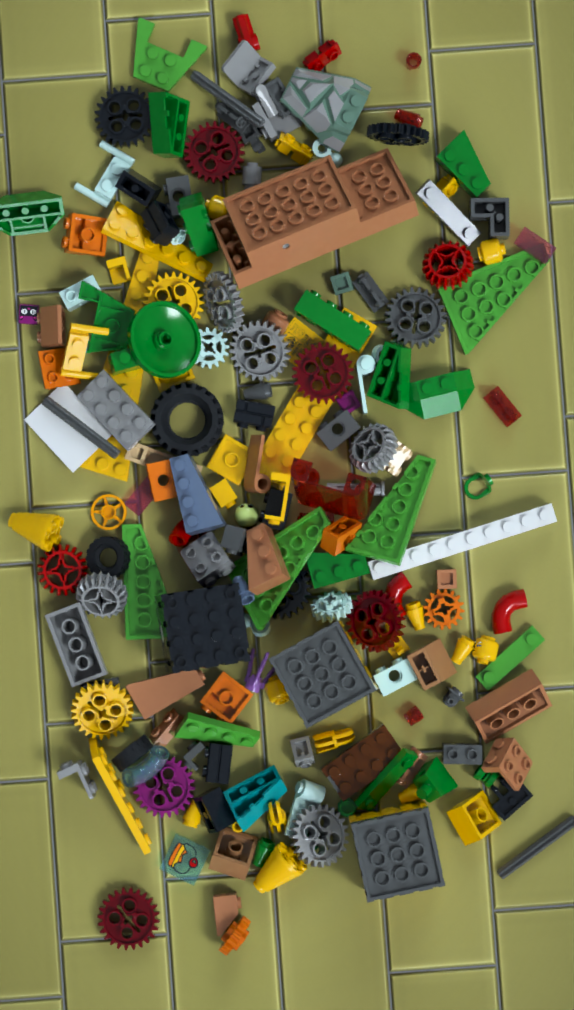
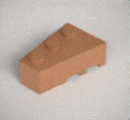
[246,523,291,595]

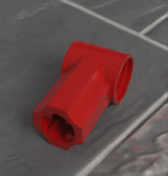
[232,14,260,51]

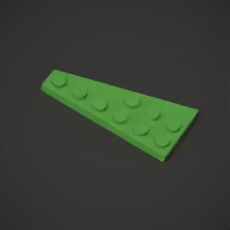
[345,455,436,566]

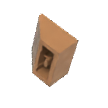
[406,638,457,691]

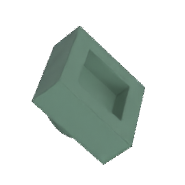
[330,271,354,296]

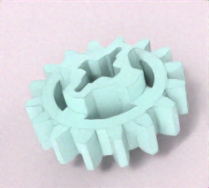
[195,327,230,369]
[310,590,353,623]

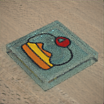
[159,833,211,886]

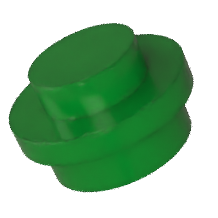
[337,798,357,817]

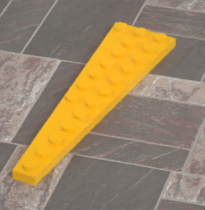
[80,252,159,482]

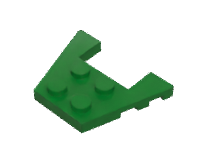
[78,281,135,354]

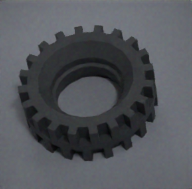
[150,383,224,456]

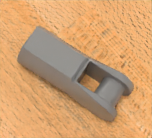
[252,84,279,119]

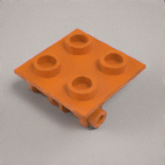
[38,348,81,390]

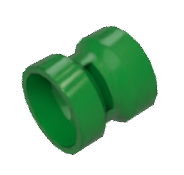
[473,761,499,788]

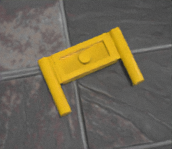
[60,323,109,380]

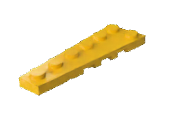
[101,201,213,282]

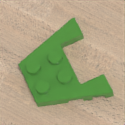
[133,17,207,93]

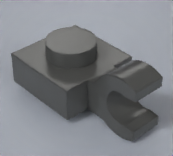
[239,123,266,154]

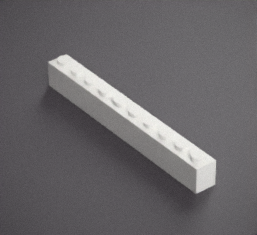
[367,503,557,580]

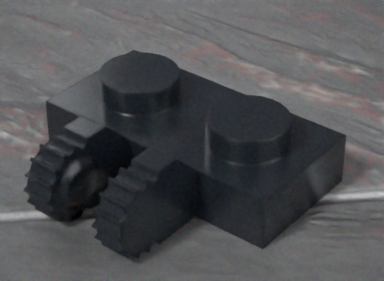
[490,776,533,821]

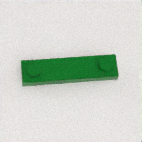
[354,748,418,811]

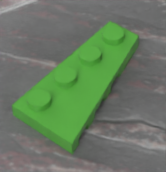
[174,712,260,747]

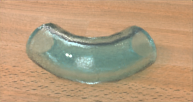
[122,745,170,788]

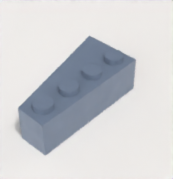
[169,454,226,536]

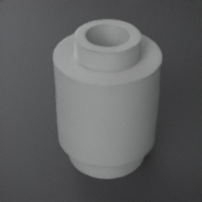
[242,162,262,190]

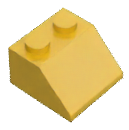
[446,790,502,846]

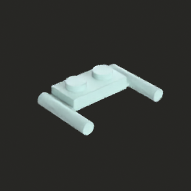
[74,140,136,208]

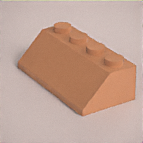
[465,669,552,744]

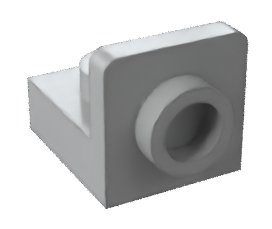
[290,736,315,768]

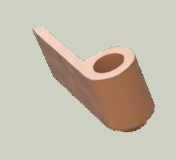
[243,435,271,493]

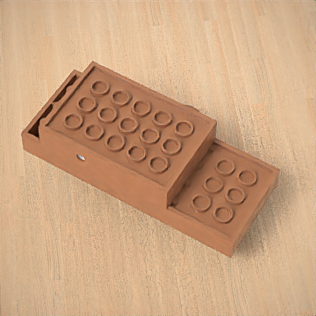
[210,148,419,289]

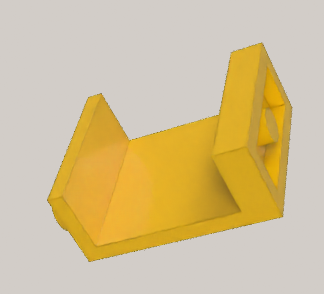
[265,472,291,525]

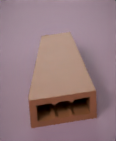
[125,669,206,720]

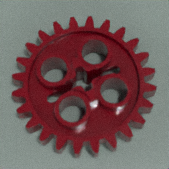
[183,121,245,184]
[292,342,354,405]
[346,590,406,653]
[97,886,160,951]

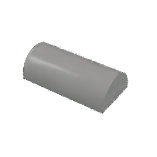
[45,602,108,687]

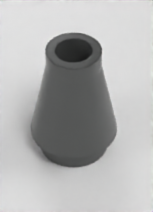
[243,381,273,400]

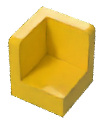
[106,256,131,285]

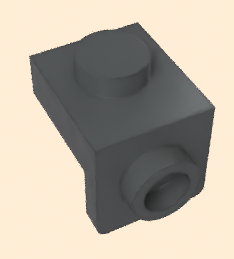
[183,741,206,771]

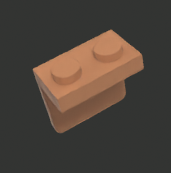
[481,738,532,791]

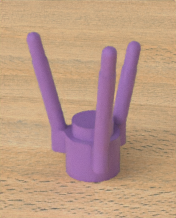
[244,648,275,693]

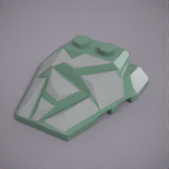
[279,67,372,153]

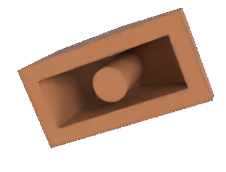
[213,892,242,936]

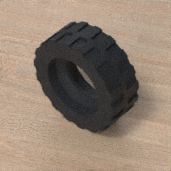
[86,536,131,578]
[111,734,154,773]

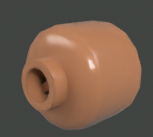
[262,309,289,336]

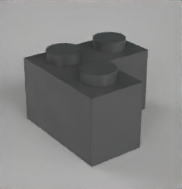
[469,198,510,240]

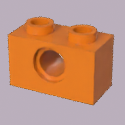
[145,459,177,502]
[320,514,362,557]

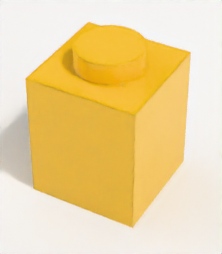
[209,478,238,509]

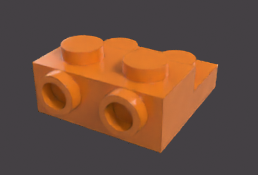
[61,213,107,257]
[200,671,254,724]

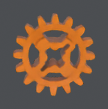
[423,589,465,630]
[219,916,251,955]

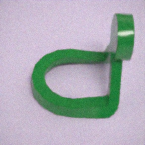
[464,472,493,500]

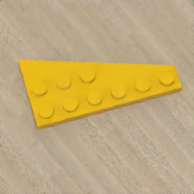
[88,737,152,855]

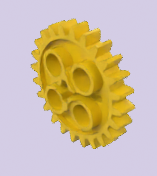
[142,271,205,320]
[71,680,134,740]

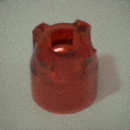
[406,52,422,70]
[404,705,424,726]

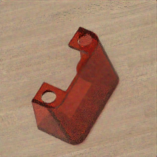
[290,458,376,520]

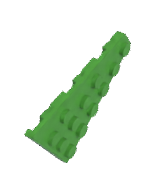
[437,243,550,355]
[228,506,331,631]

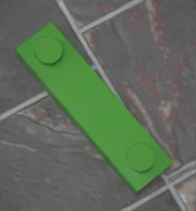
[475,625,545,691]

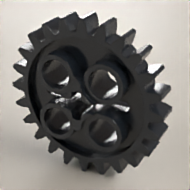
[94,86,151,149]
[366,122,429,146]
[272,570,313,620]

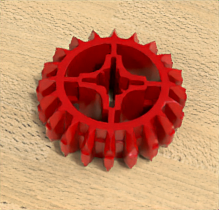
[422,240,474,291]
[37,544,89,596]

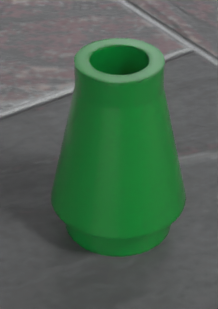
[252,837,275,868]

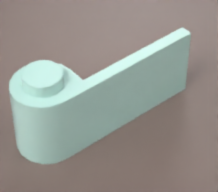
[356,355,376,415]
[284,779,326,836]

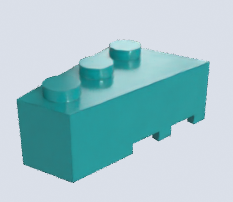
[223,765,288,832]

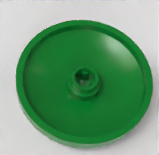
[127,301,201,378]

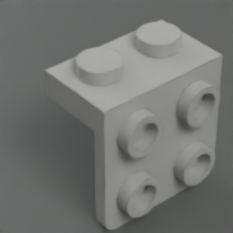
[221,40,276,97]
[252,102,303,143]
[180,532,236,588]
[56,759,98,800]

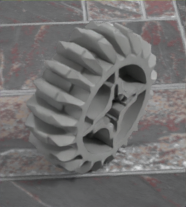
[348,423,399,474]
[76,571,128,619]

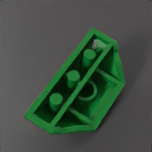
[0,191,65,236]
[406,369,475,420]

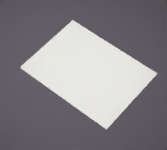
[24,386,112,472]

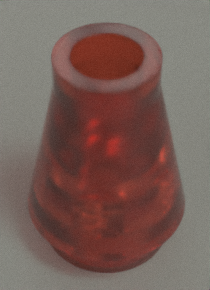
[394,108,424,127]

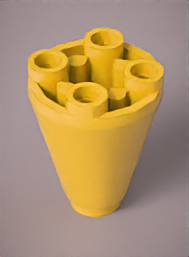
[8,512,64,552]
[253,842,308,894]

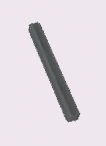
[190,70,265,128]
[42,396,120,459]
[497,815,574,879]

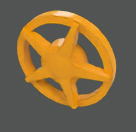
[91,494,127,530]

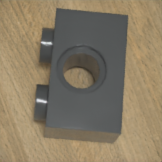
[163,175,192,219]
[316,409,361,451]
[220,524,247,556]
[442,743,482,765]

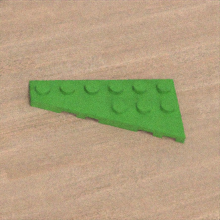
[122,524,167,640]

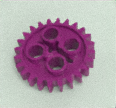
[133,755,195,818]

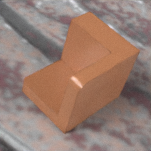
[436,569,457,589]

